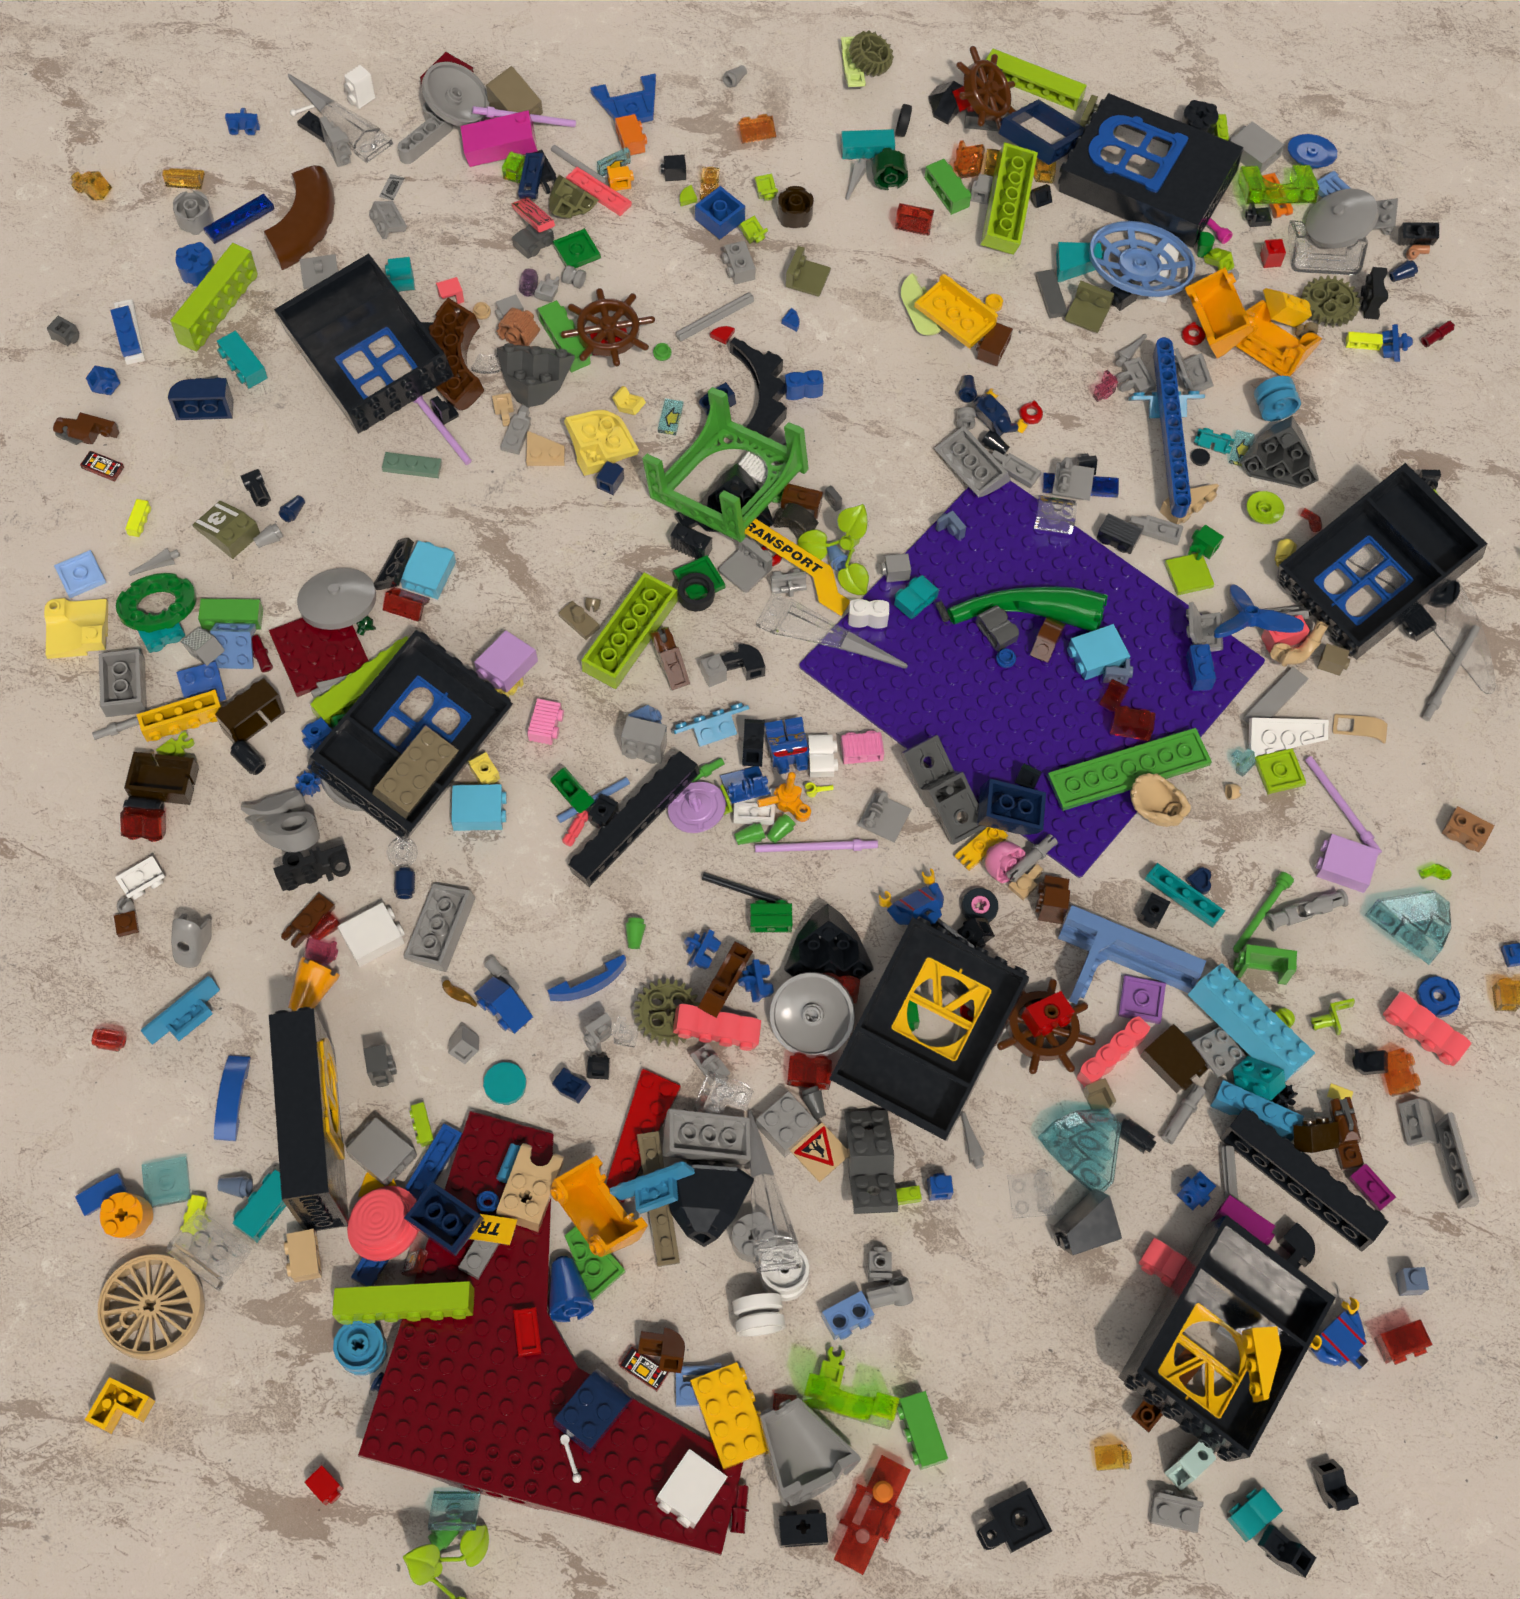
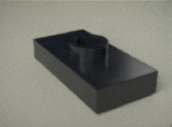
[297,111,325,142]

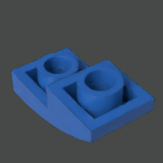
[75,1173,129,1216]

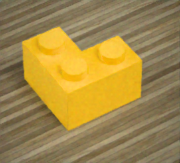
[85,1377,156,1434]

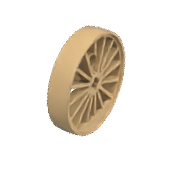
[97,1254,205,1360]

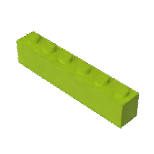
[986,48,1087,111]
[310,636,409,727]
[332,1281,474,1325]

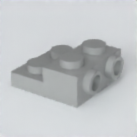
[319,116,352,167]

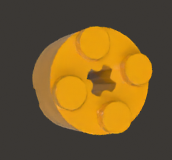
[100,1192,153,1239]

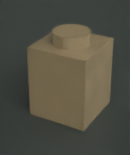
[1317,643,1351,676]

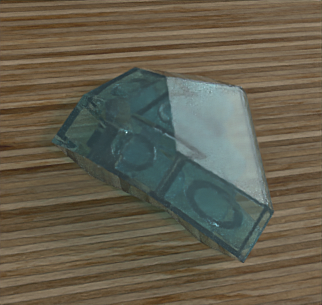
[1365,890,1452,965]
[1038,1108,1121,1192]

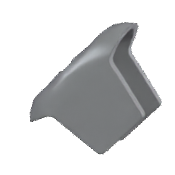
[171,914,212,968]

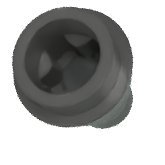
[802,1086,826,1120]

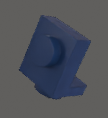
[552,1067,591,1104]

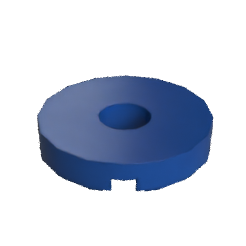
[1417,976,1460,1018]

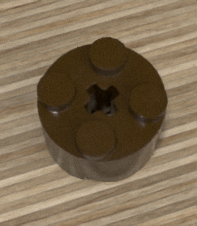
[777,186,814,228]

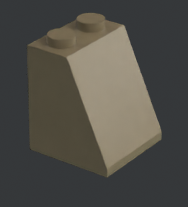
[486,66,543,115]

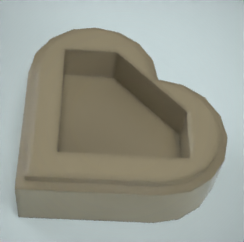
[1295,322,1319,338]

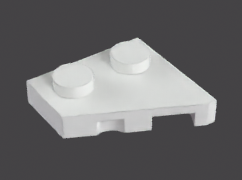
[734,788,775,825]

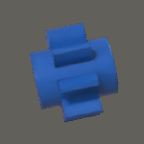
[295,771,321,797]

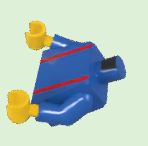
[878,868,944,925]
[1309,1297,1369,1369]

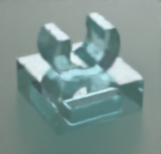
[1231,748,1255,777]

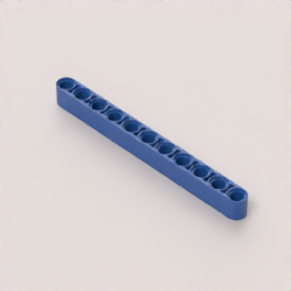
[1153,337,1191,518]

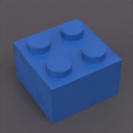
[695,186,745,240]

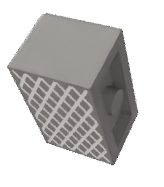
[181,627,224,666]

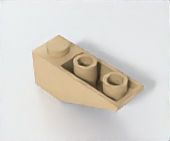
[1160,484,1219,524]

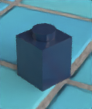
[596,461,624,496]

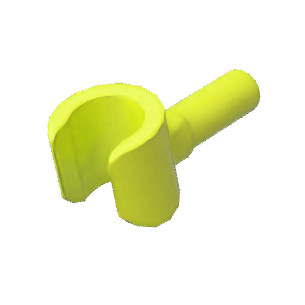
[805,782,834,798]

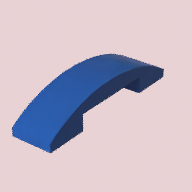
[547,955,626,1001]
[214,1056,251,1141]

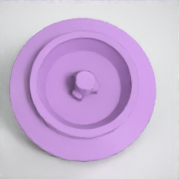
[668,782,726,833]

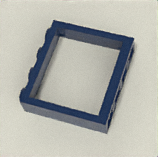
[998,99,1084,165]

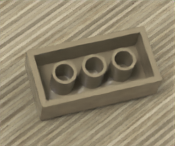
[373,725,459,819]

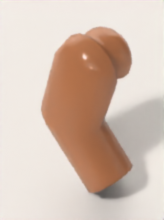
[1406,245,1430,260]

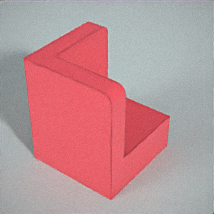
[436,277,464,304]

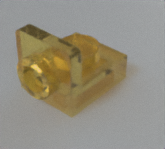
[1094,1444,1132,1471]

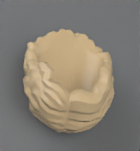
[1130,773,1191,827]

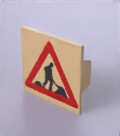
[790,1123,848,1183]

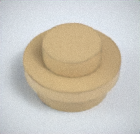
[473,302,491,320]

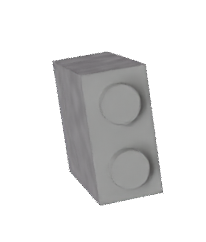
[1229,121,1284,176]
[345,1118,417,1186]

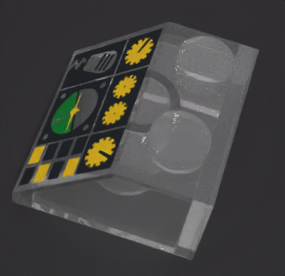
[1034,495,1077,534]

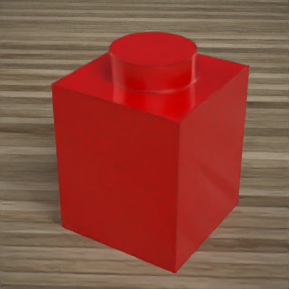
[1260,239,1286,268]
[304,1465,344,1505]

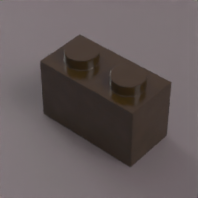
[1293,1117,1339,1153]

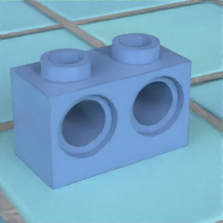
[821,1291,875,1340]

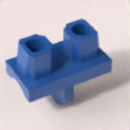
[225,108,260,135]
[1382,324,1413,362]
[684,929,721,970]
[738,959,774,1003]

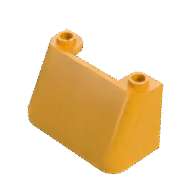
[1185,267,1256,359]
[1236,300,1323,376]
[550,1155,648,1257]

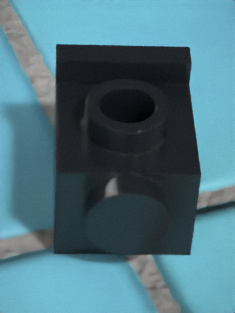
[588,793,619,828]
[1138,892,1171,929]

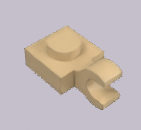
[492,393,514,427]
[1008,864,1043,901]

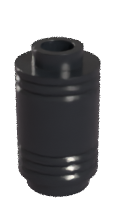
[230,740,266,775]
[123,796,164,819]
[1116,1118,1157,1154]

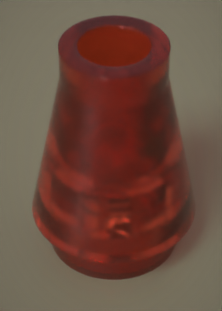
[309,912,341,943]

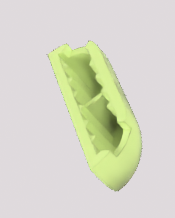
[901,273,942,336]

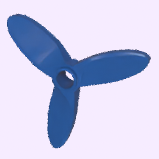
[1213,584,1304,638]

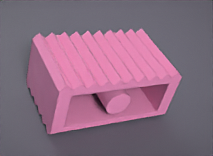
[528,698,564,745]
[841,731,884,764]

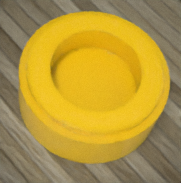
[985,294,1003,312]

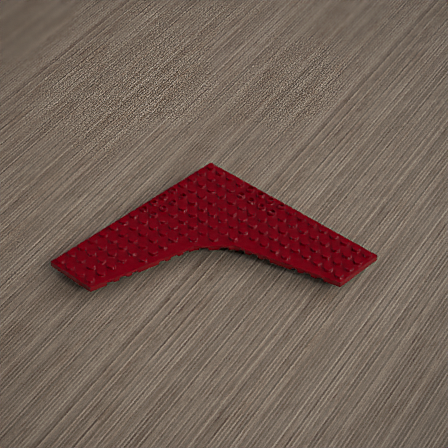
[358,1111,744,1556]

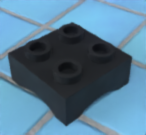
[1361,267,1388,320]

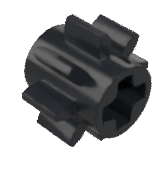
[1272,1084,1298,1108]

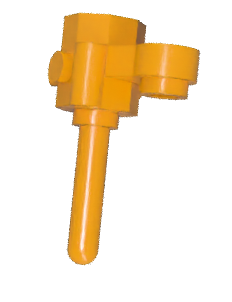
[757,772,811,822]

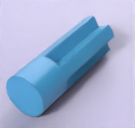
[497,1143,521,1183]

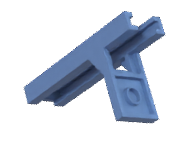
[1058,905,1206,1005]

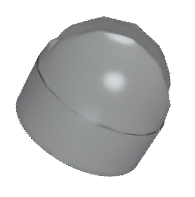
[117,898,135,914]

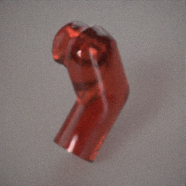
[1300,508,1322,532]

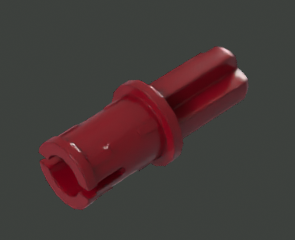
[1421,321,1455,348]
[252,635,273,672]
[730,1484,749,1534]

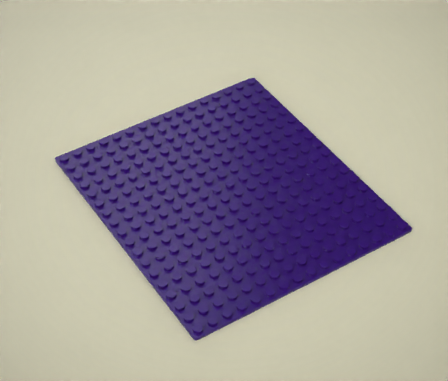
[799,480,1265,878]

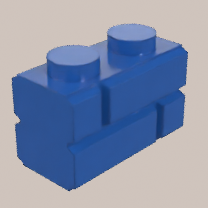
[1186,644,1216,691]

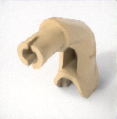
[1270,621,1329,667]

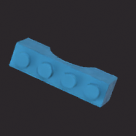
[1210,1080,1304,1141]

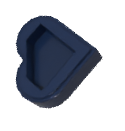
[1186,867,1211,895]

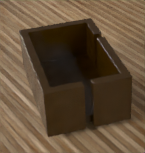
[215,678,285,744]
[124,752,199,805]

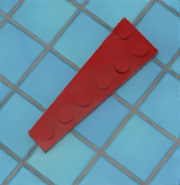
[606,1069,681,1203]

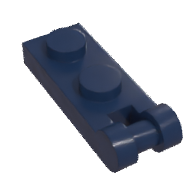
[518,153,545,199]

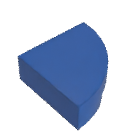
[781,308,800,332]

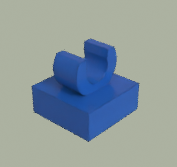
[1501,943,1520,968]

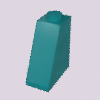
[1056,242,1104,282]

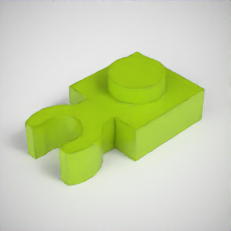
[156,732,195,757]
[817,1347,845,1391]

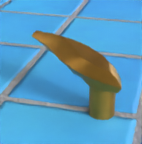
[442,980,477,1007]

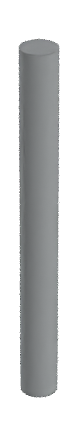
[551,145,608,185]

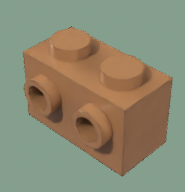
[1442,806,1495,853]

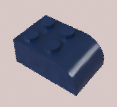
[168,377,234,421]
[977,779,1046,835]
[404,1182,484,1256]
[554,1368,634,1454]

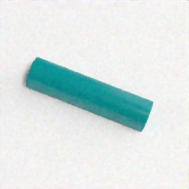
[1145,863,1225,928]

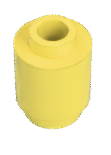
[1274,539,1297,567]

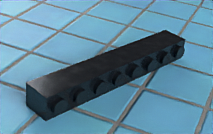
[568,751,700,887]

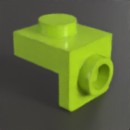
[754,173,778,201]
[739,215,768,244]
[1204,248,1234,271]

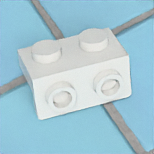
[115,856,165,900]

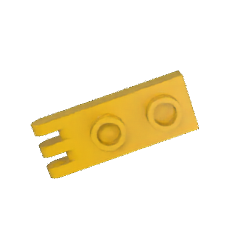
[955,827,1008,871]

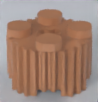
[496,307,540,346]

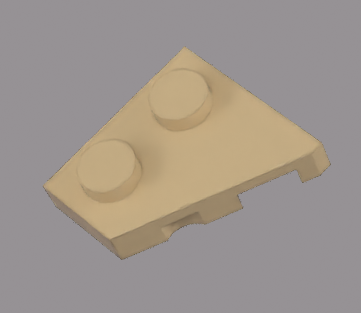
[526,431,565,466]

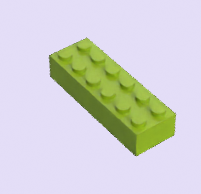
[980,142,1038,255]
[170,242,258,352]
[581,572,678,689]

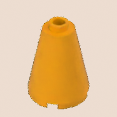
[288,957,340,1011]

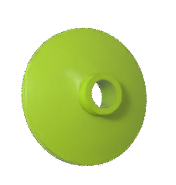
[1246,491,1285,524]

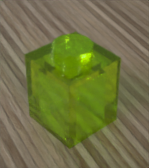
[502,152,525,184]

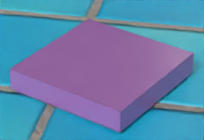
[1118,975,1166,1024]

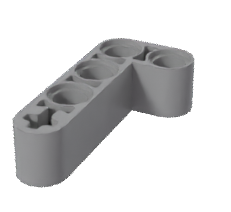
[398,102,453,164]

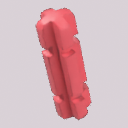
[562,811,589,847]

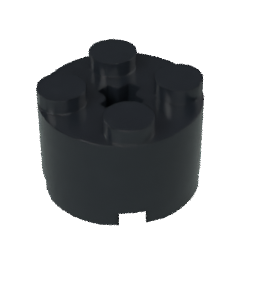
[1181,100,1219,135]

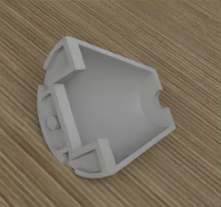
[759,1398,861,1506]

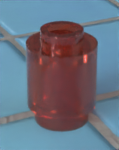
[91,1027,126,1052]

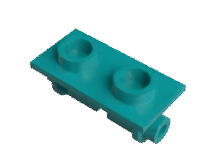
[1194,428,1235,455]

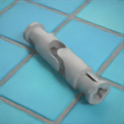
[1265,889,1349,931]

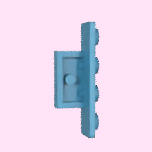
[1128,391,1205,419]
[671,702,749,747]
[141,976,220,1045]
[610,1162,695,1214]

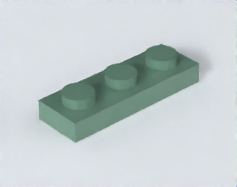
[382,452,442,479]

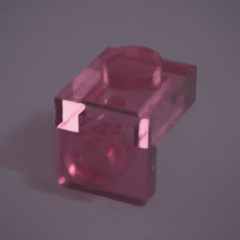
[1093,370,1118,402]
[303,938,338,966]

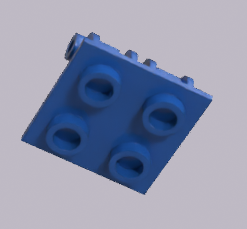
[176,661,227,701]
[720,766,770,804]

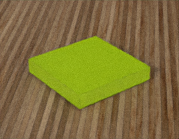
[1165,553,1215,596]
[1254,748,1307,795]

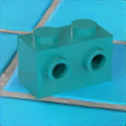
[1233,1056,1286,1101]

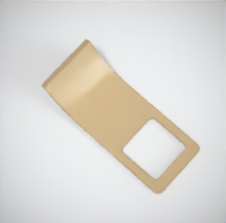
[1333,714,1388,744]

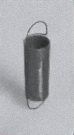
[934,598,951,625]

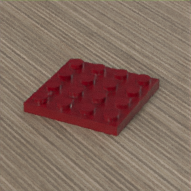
[269,618,369,697]

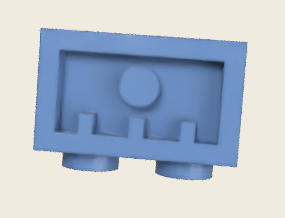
[210,623,256,669]

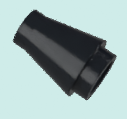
[981,430,1010,455]

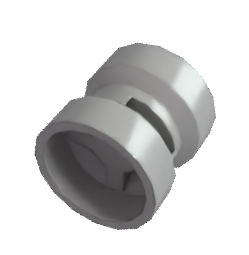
[562,265,586,289]

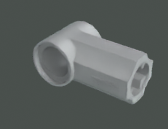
[866,1276,913,1309]

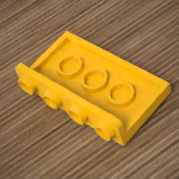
[914,274,998,349]
[690,1362,768,1470]

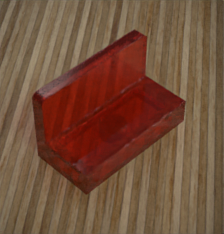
[382,587,430,622]

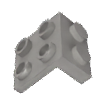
[1174,348,1214,392]
[719,536,773,593]
[1186,602,1223,652]

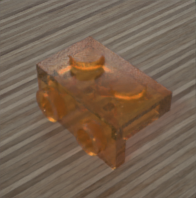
[737,114,776,144]
[954,140,985,179]
[1384,1048,1421,1097]

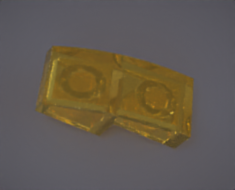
[700,166,720,200]

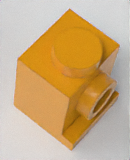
[607,166,634,191]

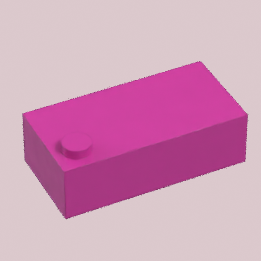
[460,110,538,167]

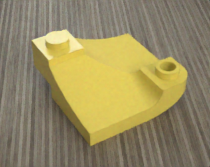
[564,410,639,476]
[44,598,108,659]

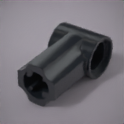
[240,469,271,507]

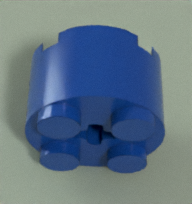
[175,242,215,287]

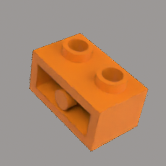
[615,114,647,157]

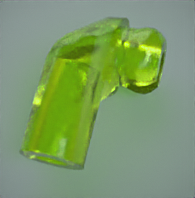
[1419,864,1452,880]

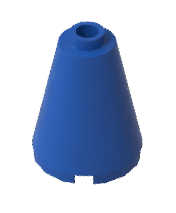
[549,1256,594,1322]

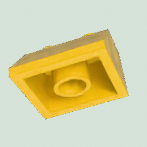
[1263,288,1312,328]

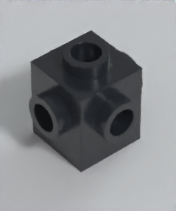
[957,918,995,948]

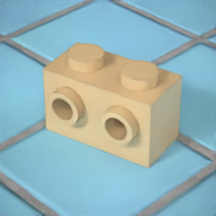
[284,1229,322,1283]

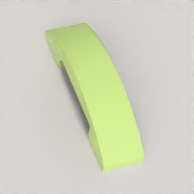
[841,36,866,87]

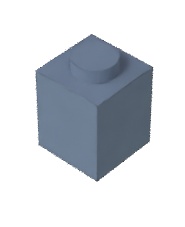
[1395,1267,1429,1296]

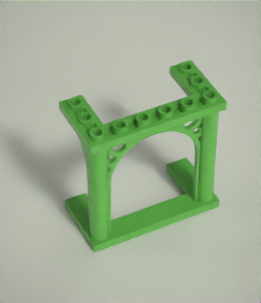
[642,387,809,542]

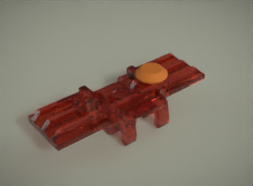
[833,1455,911,1575]

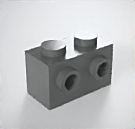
[363,1044,397,1087]

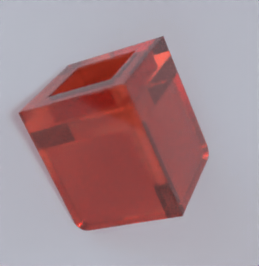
[1099,679,1129,713]

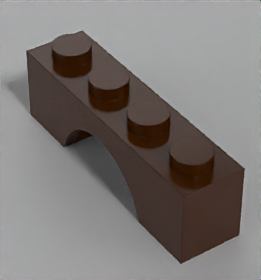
[698,941,753,1018]

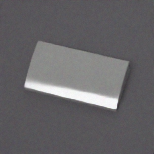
[934,426,1011,498]
[404,883,475,972]
[663,1109,751,1165]
[1435,1112,1479,1209]

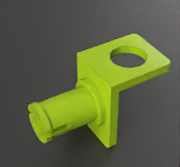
[1311,998,1355,1036]

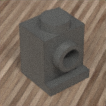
[47,315,79,347]

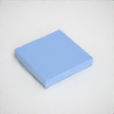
[54,550,106,598]

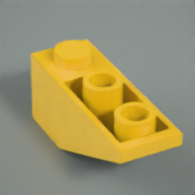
[1241,1326,1281,1402]

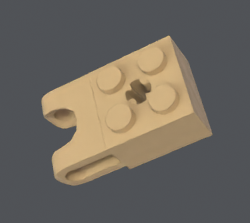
[496,1143,564,1232]

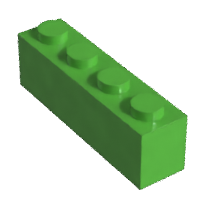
[537,300,592,373]

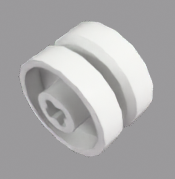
[760,1244,809,1301]
[733,1293,785,1337]

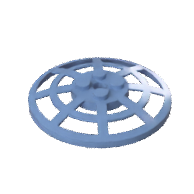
[1089,221,1196,297]

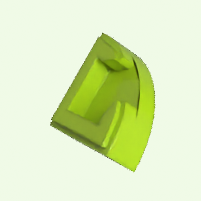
[680,185,697,206]

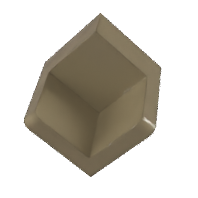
[1083,1078,1116,1114]

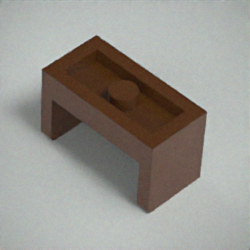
[781,483,823,519]

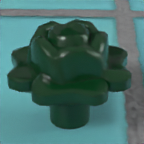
[356,616,376,636]

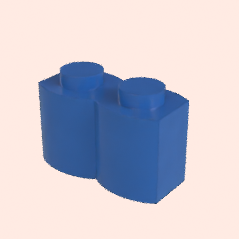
[785,370,824,400]

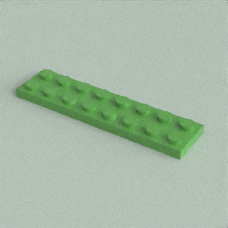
[1047,728,1212,811]

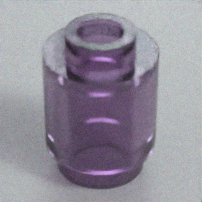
[519,268,539,297]

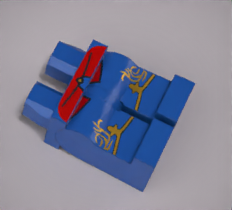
[764,717,809,774]

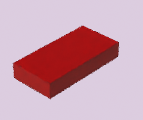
[513,1307,541,1357]

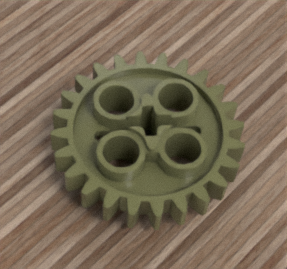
[1301,275,1361,328]
[633,978,700,1047]

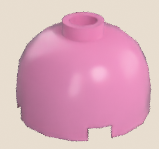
[985,841,1025,883]

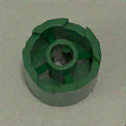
[871,147,908,190]

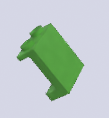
[1233,944,1297,985]

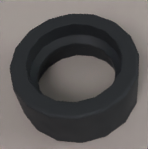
[678,573,715,612]

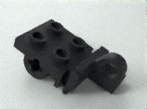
[273,844,351,891]

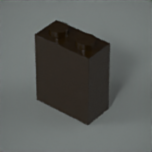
[1140,1024,1208,1094]

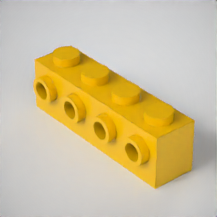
[136,690,222,742]

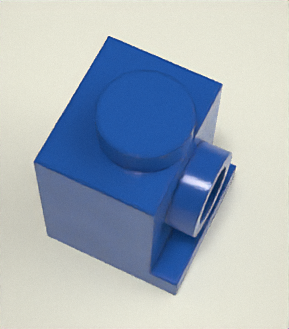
[927,1173,954,1201]

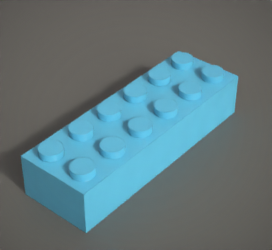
[1188,963,1315,1082]

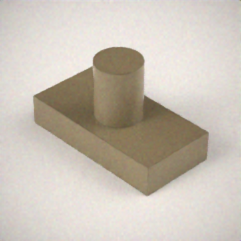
[558,601,600,640]

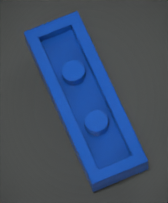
[110,305,142,357]

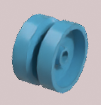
[1254,376,1301,421]
[333,1321,388,1376]

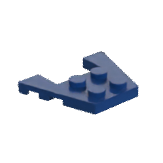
[590,74,656,123]

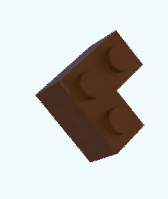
[1035,875,1070,924]

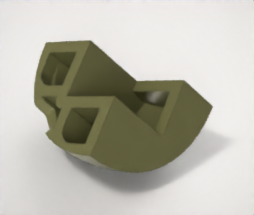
[549,174,599,218]

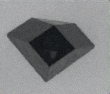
[928,81,963,125]

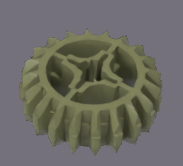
[848,30,894,77]

